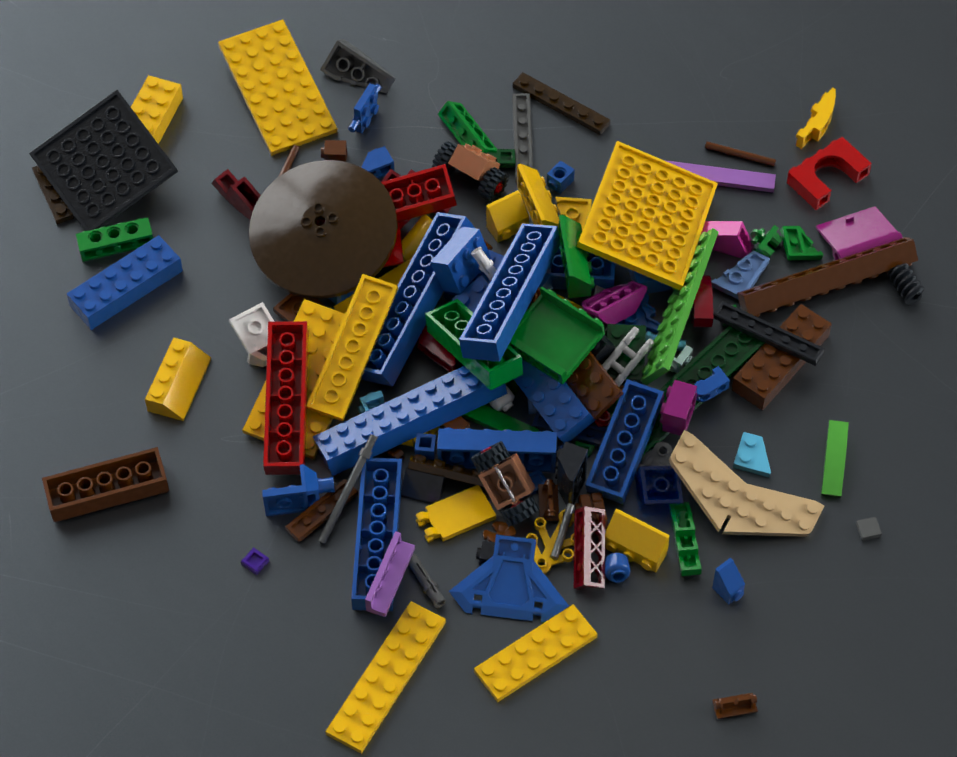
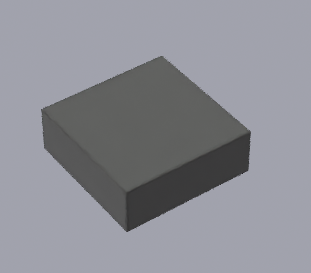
[856,517,882,541]

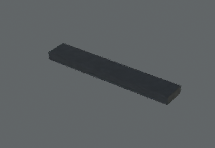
[713,301,825,366]

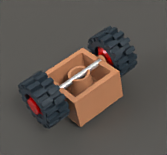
[432,141,508,203]
[471,441,539,527]

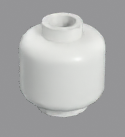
[489,384,515,412]

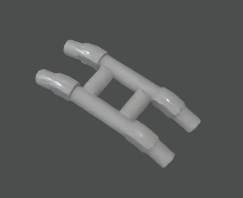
[602,327,654,387]

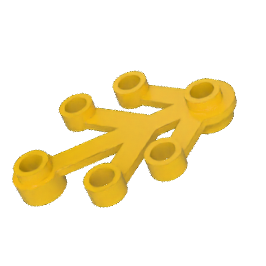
[526,509,574,574]

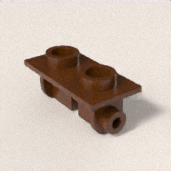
[538,479,559,521]
[712,693,758,719]

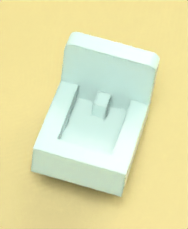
[669,345,694,373]

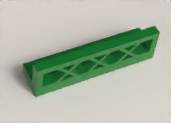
[438,101,497,153]

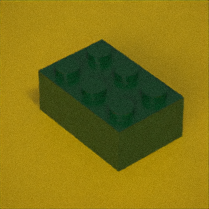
[607,324,646,385]

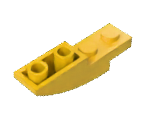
[796,87,836,149]

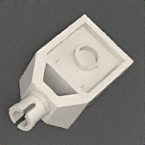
[229,302,275,367]

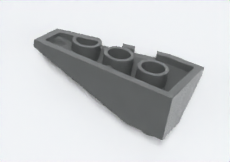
[320,39,396,93]

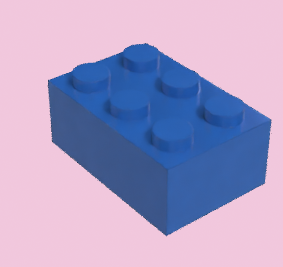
[430,226,491,294]

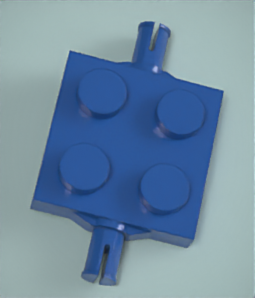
[348,83,381,133]

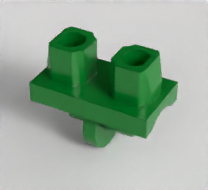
[750,225,783,258]

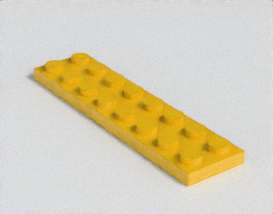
[306,274,398,421]
[325,601,446,754]

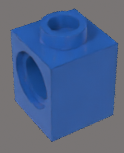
[546,160,575,194]

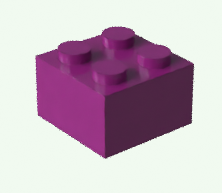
[660,380,697,436]

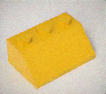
[605,508,670,573]

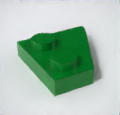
[780,226,823,260]

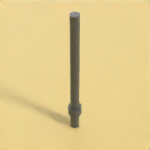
[318,434,378,544]

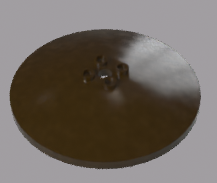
[249,160,398,299]

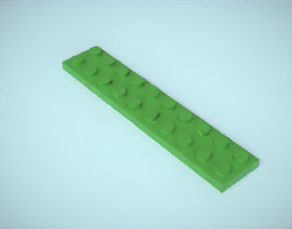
[641,228,719,385]

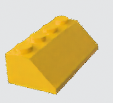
[517,164,559,226]
[145,337,211,421]

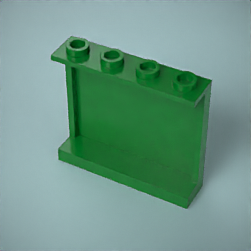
[509,286,605,385]

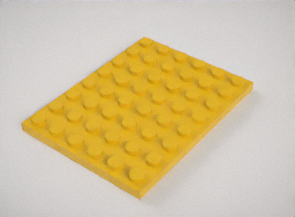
[576,141,718,290]

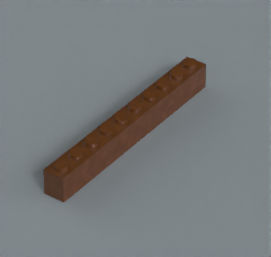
[737,237,919,317]

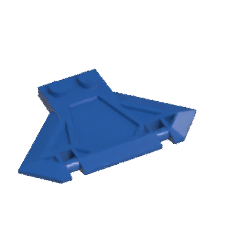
[449,535,569,623]

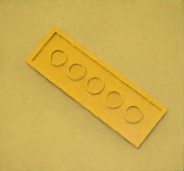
[474,604,598,702]

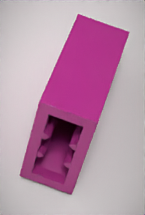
[701,221,754,258]

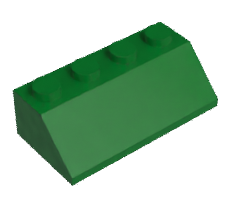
[558,215,594,298]

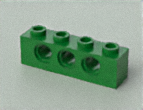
[76,217,153,262]

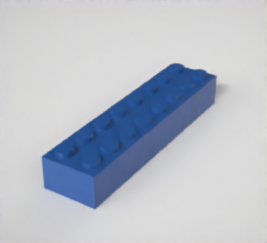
[351,458,403,611]

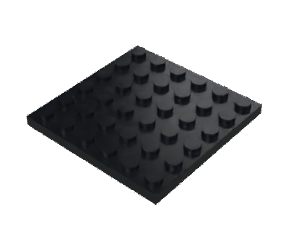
[29,90,178,231]

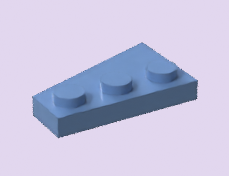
[711,250,770,300]

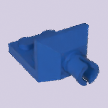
[262,464,335,516]

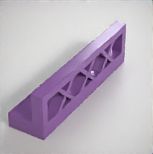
[365,531,415,617]

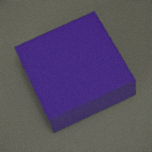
[241,547,269,575]

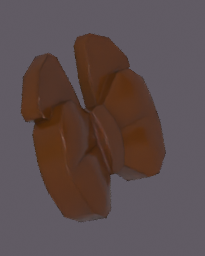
[482,521,516,542]

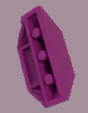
[582,281,647,326]

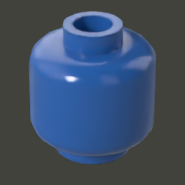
[605,553,631,583]

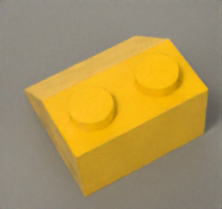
[486,190,529,242]

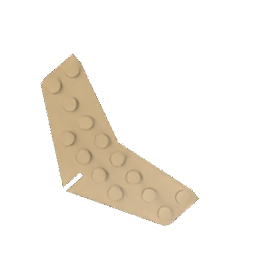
[669,430,824,537]

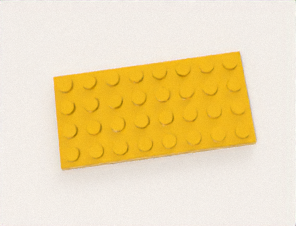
[218,19,338,156]
[242,299,345,459]

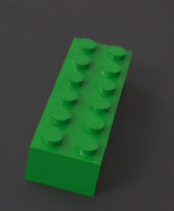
[425,299,523,390]

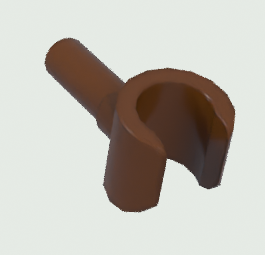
[383,449,405,460]

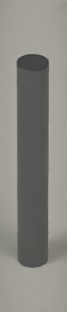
[550,503,575,560]

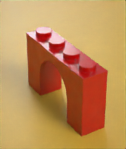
[787,137,872,210]

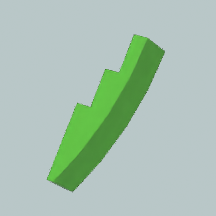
[821,420,849,497]

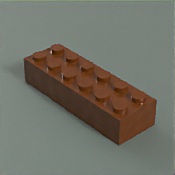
[732,304,832,411]
[42,447,169,522]

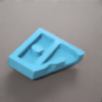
[733,432,771,477]

